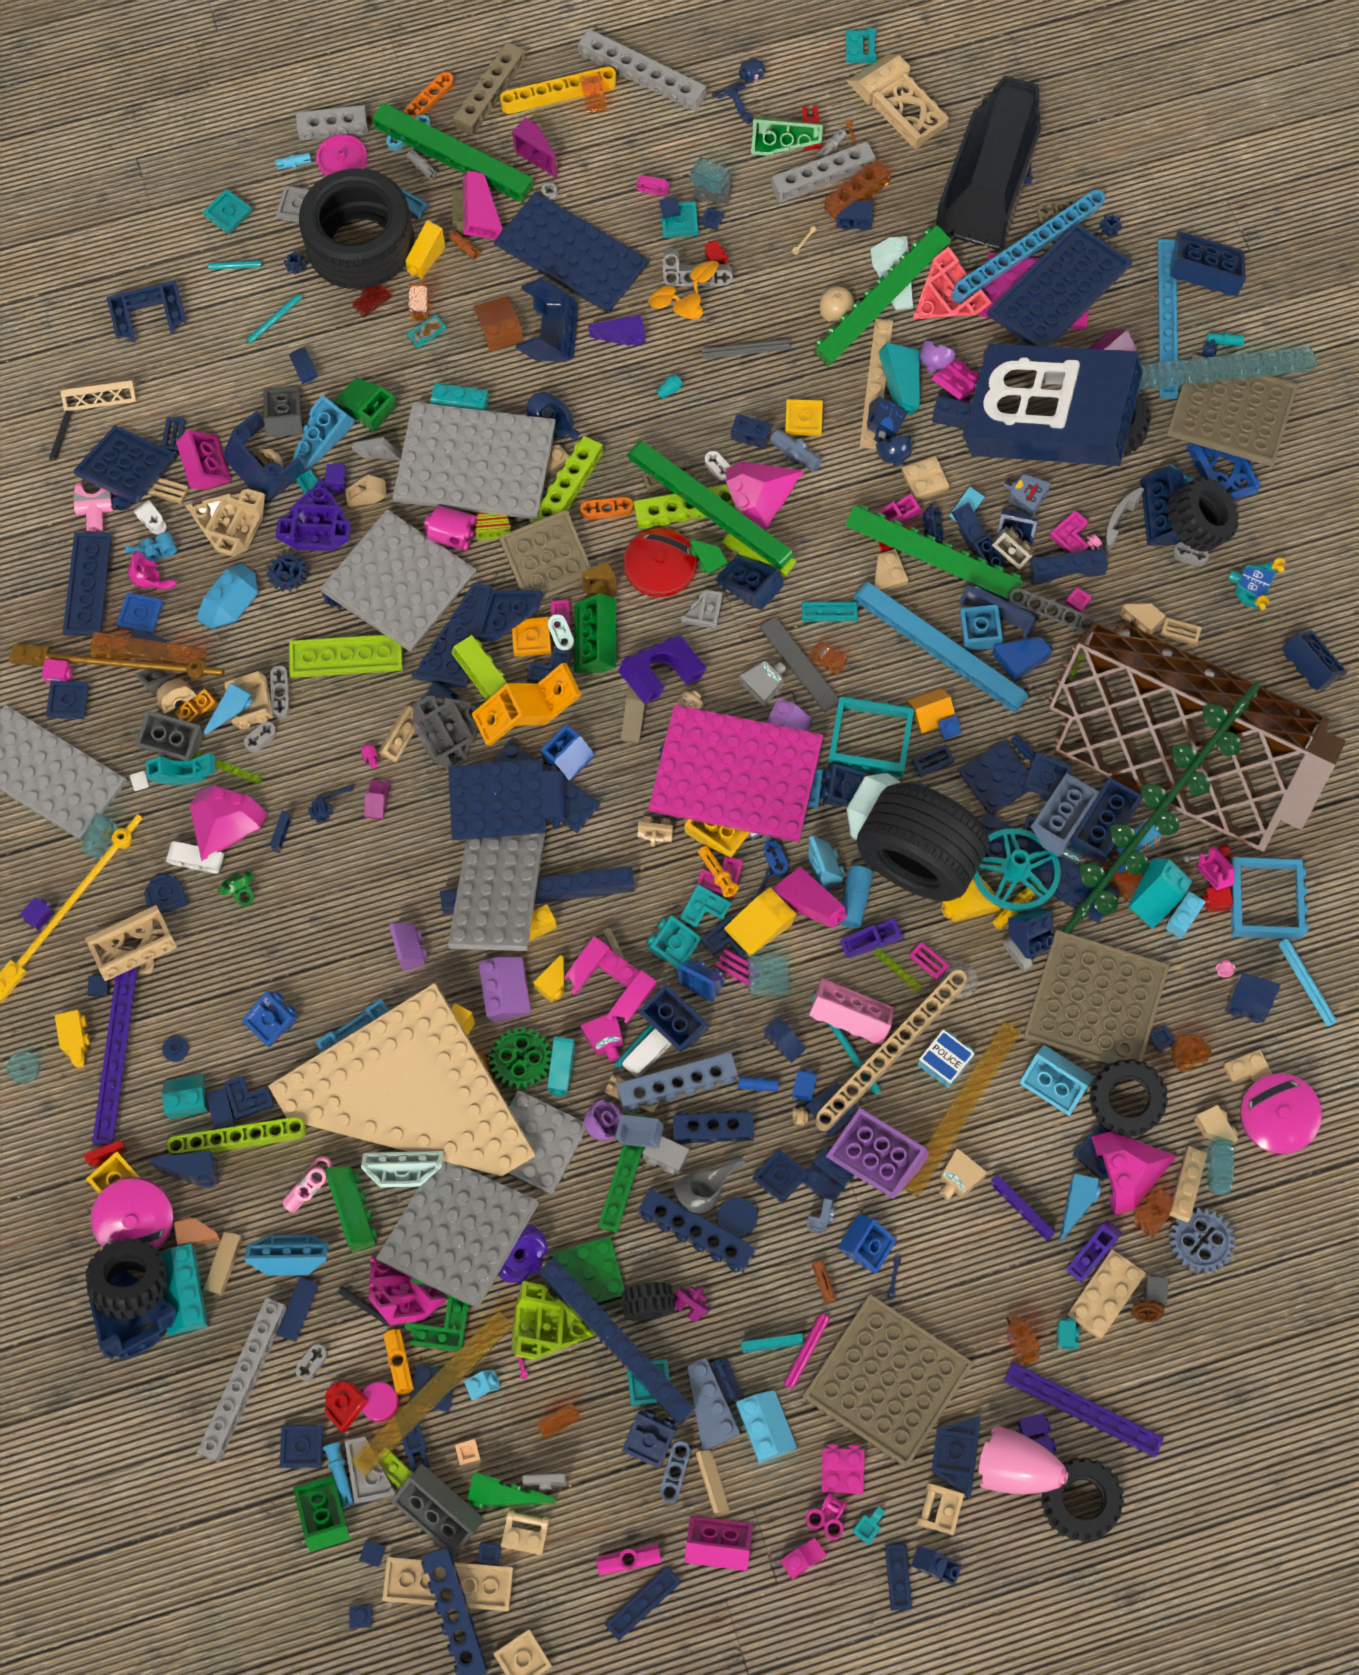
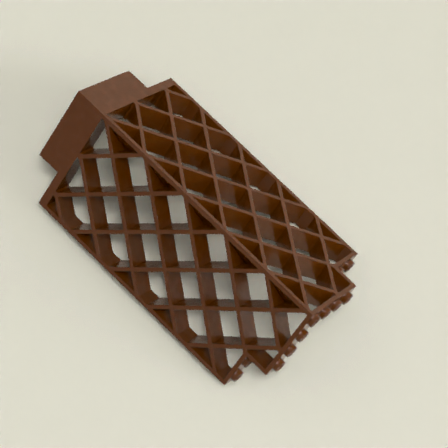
[1048,622,1346,852]

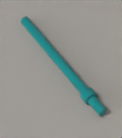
[811,995,881,1095]

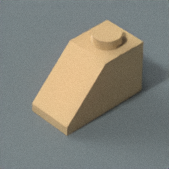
[345,475,387,506]

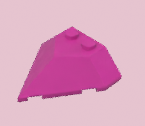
[726,461,804,529]
[189,785,268,861]
[1092,1131,1177,1215]
[368,1255,447,1325]

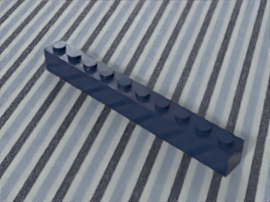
[440,866,635,916]
[539,1258,695,1426]

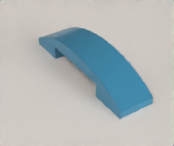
[315,999,389,1052]

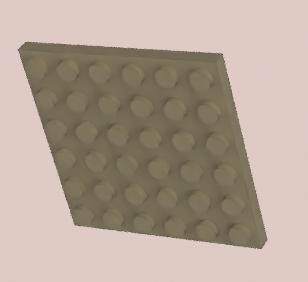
[1167,354,1298,467]
[1023,930,1170,1065]
[802,1295,974,1468]

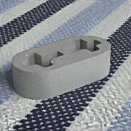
[1173,542,1209,567]
[244,722,276,753]
[1003,937,1033,971]
[296,1344,328,1381]

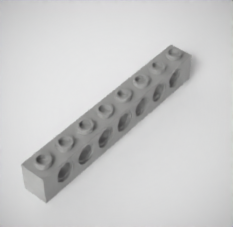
[578,29,706,111]
[197,1298,287,1463]

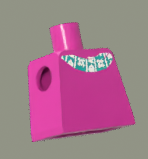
[580,1013,623,1062]

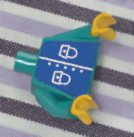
[1228,558,1286,610]

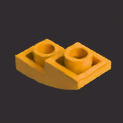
[175,688,218,723]

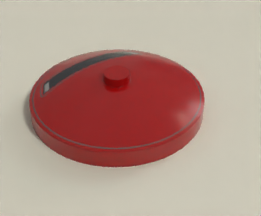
[623,528,697,598]

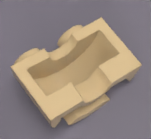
[156,678,197,714]

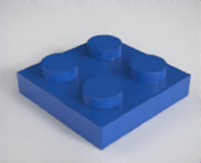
[116,592,164,635]

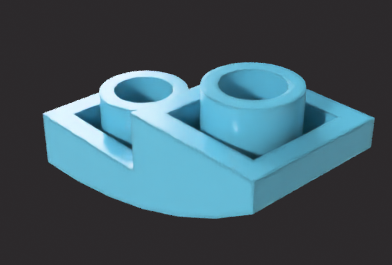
[949,487,985,521]

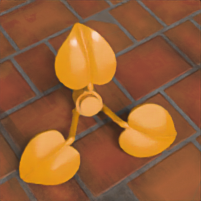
[648,261,719,319]

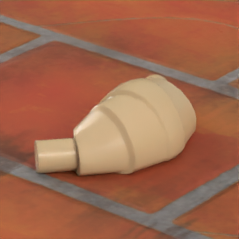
[252,448,284,469]

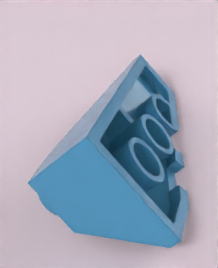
[291,395,356,471]

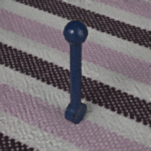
[316,785,354,800]
[752,869,773,901]
[887,1256,901,1298]

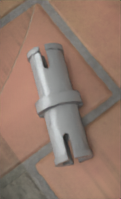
[817,128,847,158]
[406,149,437,180]

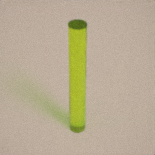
[874,948,922,992]

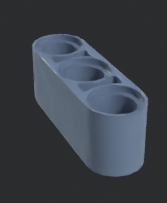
[660,1441,690,1504]

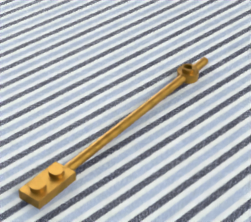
[9,644,224,680]

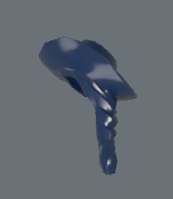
[526,392,580,440]

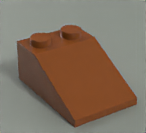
[474,296,523,352]

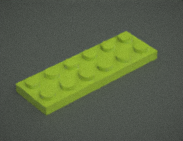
[289,635,403,678]

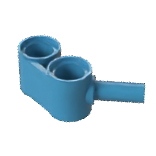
[125,532,177,562]

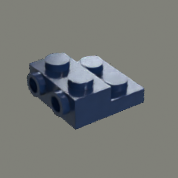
[1023,752,1073,801]
[820,763,868,808]
[802,1147,855,1204]
[622,1409,678,1469]

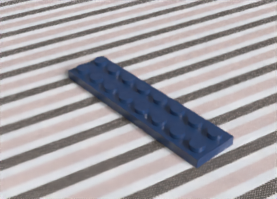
[980,811,1119,923]

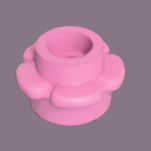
[1086,534,1103,550]
[1216,960,1235,977]

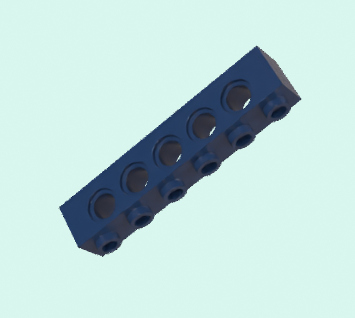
[638,1188,756,1273]
[421,1546,489,1675]

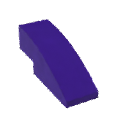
[839,918,905,959]

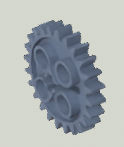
[1168,1208,1236,1275]

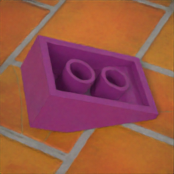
[512,118,558,178]

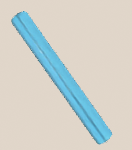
[1279,939,1337,1026]

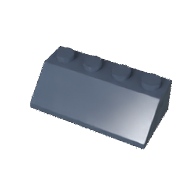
[1031,773,1100,857]

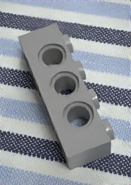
[296,105,368,140]

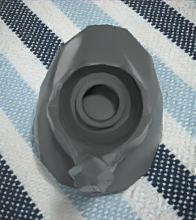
[673,1157,746,1214]

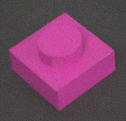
[1065,587,1092,612]

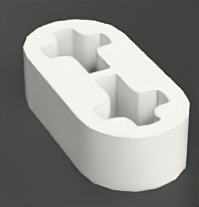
[705,451,731,482]

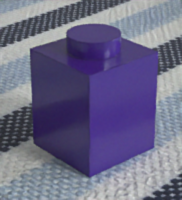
[325,464,347,494]
[20,897,54,931]

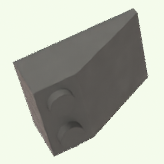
[263,386,303,437]

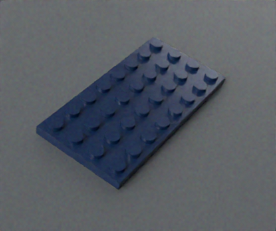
[494,192,649,314]
[987,224,1132,347]

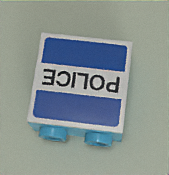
[918,1030,975,1089]

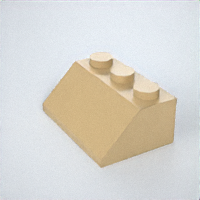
[847,54,910,105]

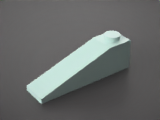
[870,236,913,310]

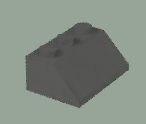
[135,710,205,762]

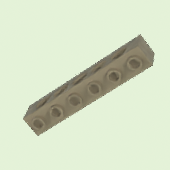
[453,42,526,136]

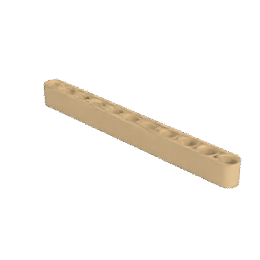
[816,970,967,1131]

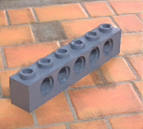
[616,1052,738,1112]

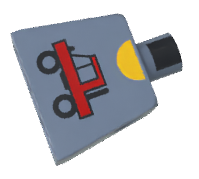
[1004,474,1051,517]

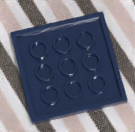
[74,425,177,504]

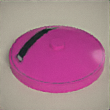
[1240,1073,1322,1154]
[91,1177,174,1249]

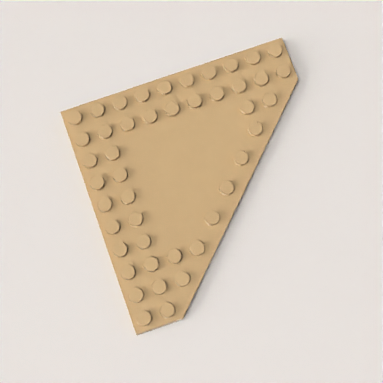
[268,983,537,1177]

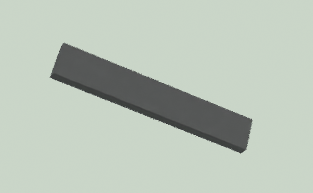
[760,617,839,713]

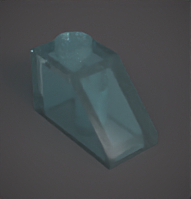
[82,812,118,860]

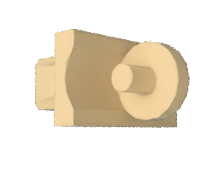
[637,816,673,847]

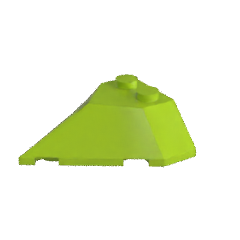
[511,1281,595,1360]

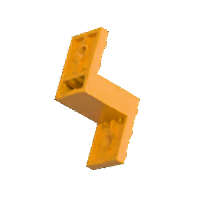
[472,663,582,746]

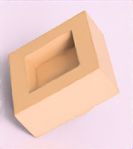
[455,1439,481,1466]

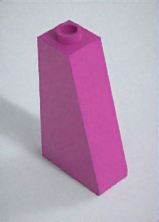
[463,171,502,239]
[772,867,847,928]

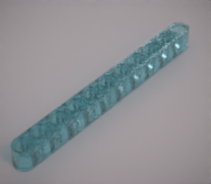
[1139,347,1318,390]

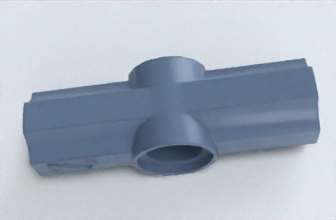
[770,429,822,473]

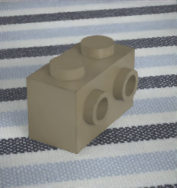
[992,526,1033,570]

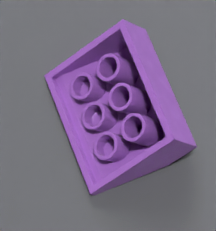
[826,1108,929,1199]

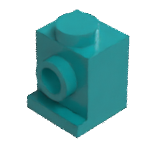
[1056,1318,1079,1350]

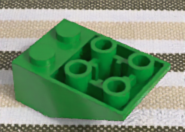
[333,377,397,432]

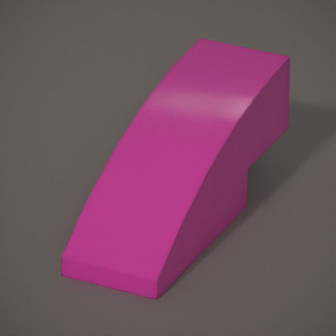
[875,493,923,524]

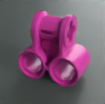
[805,1492,848,1541]

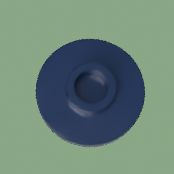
[162,1036,189,1062]

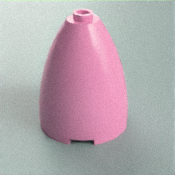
[979,1426,1068,1494]

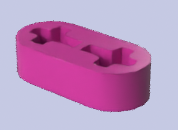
[636,176,670,196]

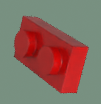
[83,1140,128,1167]

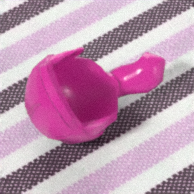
[128,551,176,590]

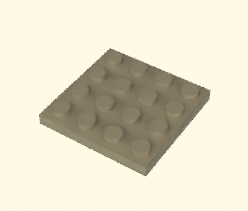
[498,510,591,600]

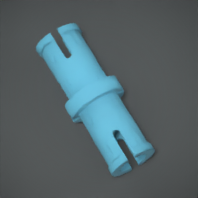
[275,152,311,170]

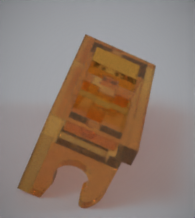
[580,73,608,113]

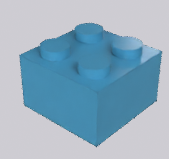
[959,605,1002,651]

